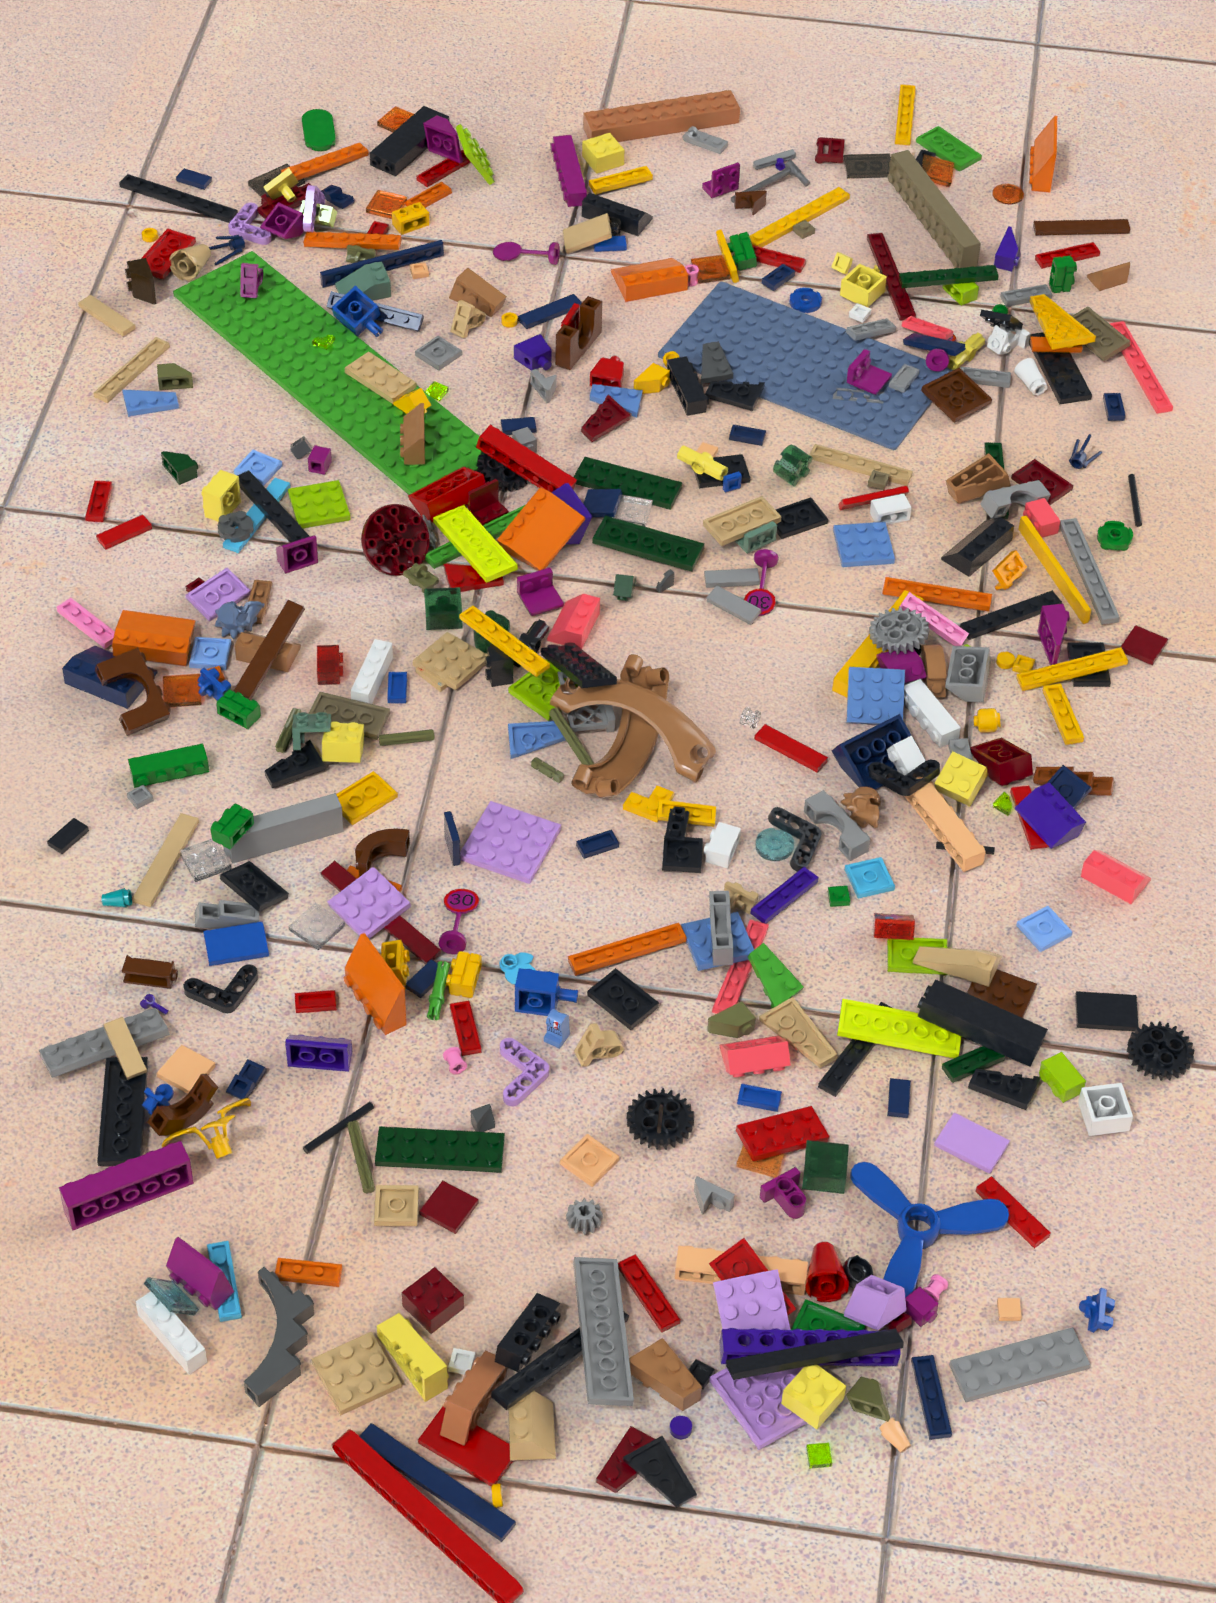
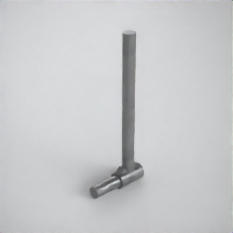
[731,160,810,203]

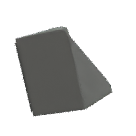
[290,436,312,459]
[470,1104,495,1132]

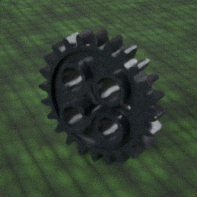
[476,451,528,492]
[1127,1021,1195,1081]
[626,1088,694,1150]

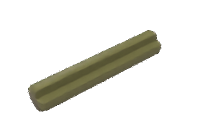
[275,708,301,753]
[379,729,435,746]

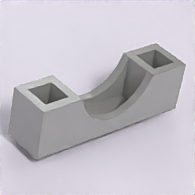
[980,480,1051,519]
[804,790,870,861]
[709,891,733,966]

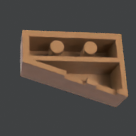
[449,268,507,317]
[945,453,1011,504]
[629,1338,702,1411]

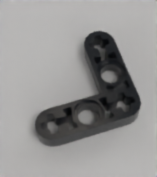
[869,760,940,796]
[768,807,822,872]
[183,964,258,1014]

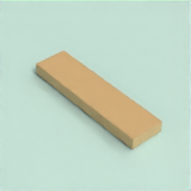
[78,295,135,337]

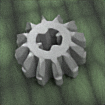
[566,1198,603,1235]

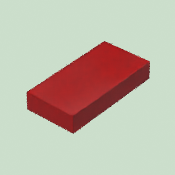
[295,990,337,1013]

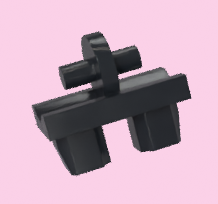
[665,806,689,843]

